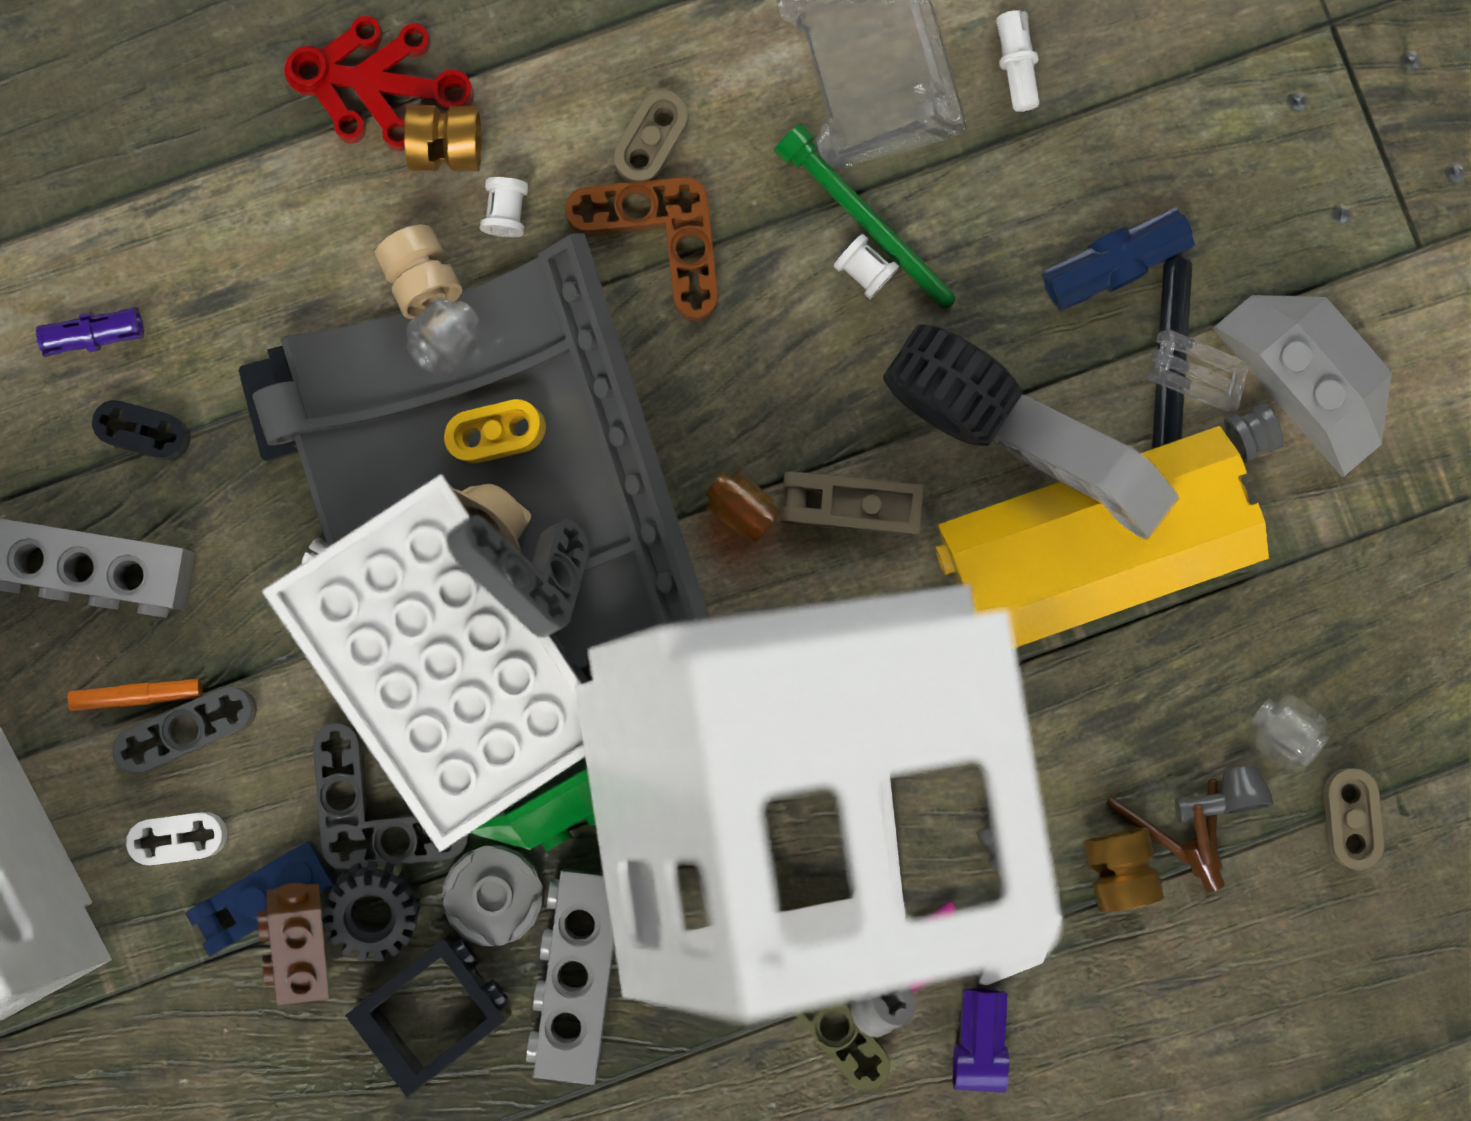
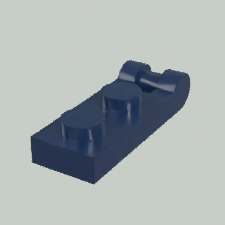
[185,840,335,957]

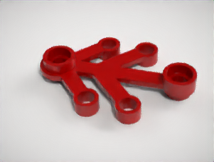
[284,16,474,151]

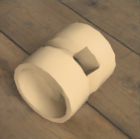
[375,224,462,319]

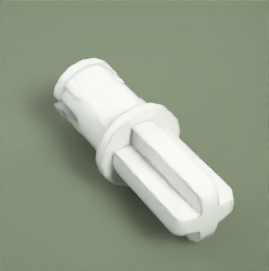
[996,10,1039,112]

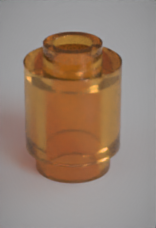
[705,470,781,542]

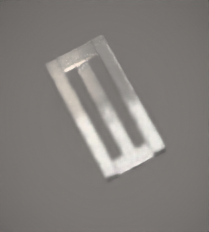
[1147,330,1250,412]

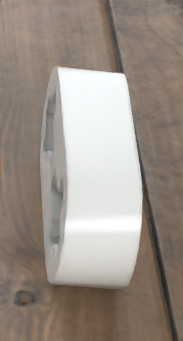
[126,812,228,865]

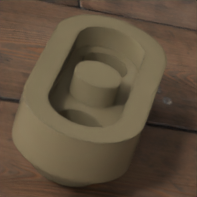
[614,90,688,183]
[1323,768,1384,870]

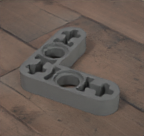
[446,515,589,638]
[313,723,470,869]

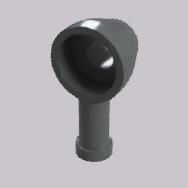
[1175,766,1274,823]

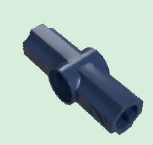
[1041,208,1195,312]

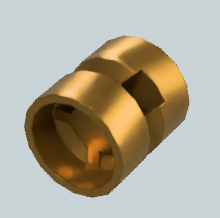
[405,105,482,171]
[1083,828,1164,912]

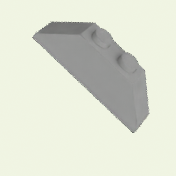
[1213,295,1392,477]

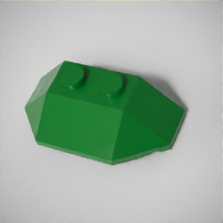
[470,756,596,852]

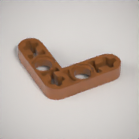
[565,177,718,322]

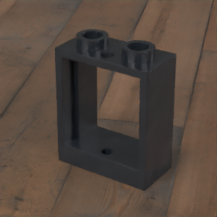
[345,934,511,1098]

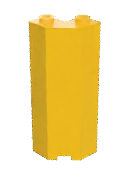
[935,426,1269,648]

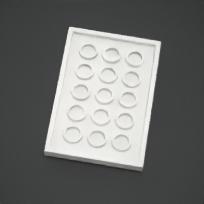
[262,474,585,852]

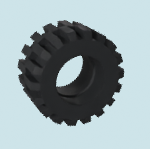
[883,324,1022,446]

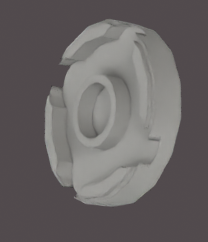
[443,845,543,946]

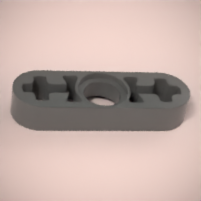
[113,687,257,773]

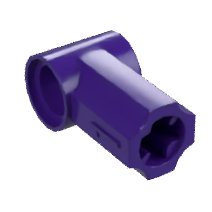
[952,988,1009,1093]

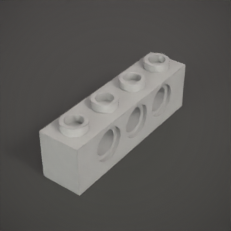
[0,519,196,618]
[526,868,615,1085]

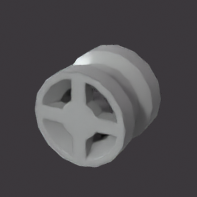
[851,986,915,1037]

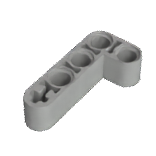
[992,394,1179,539]

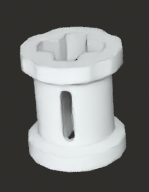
[480,177,528,237]
[833,233,899,299]

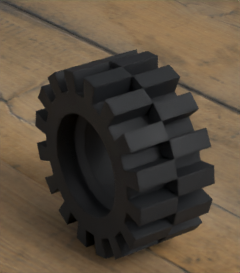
[323,861,420,962]

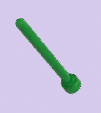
[774,123,955,308]

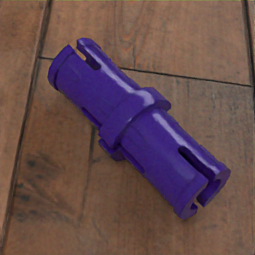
[36,307,144,357]

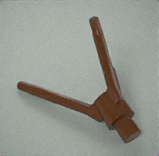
[1106,779,1225,892]

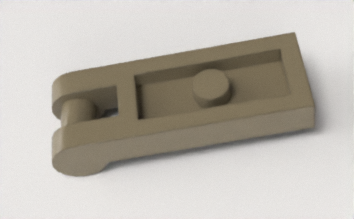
[779,472,924,536]

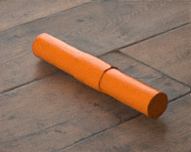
[67,678,203,711]

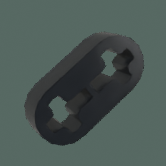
[92,400,190,460]

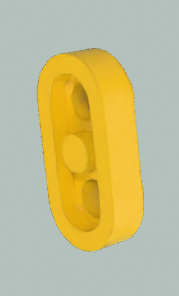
[444,399,546,464]

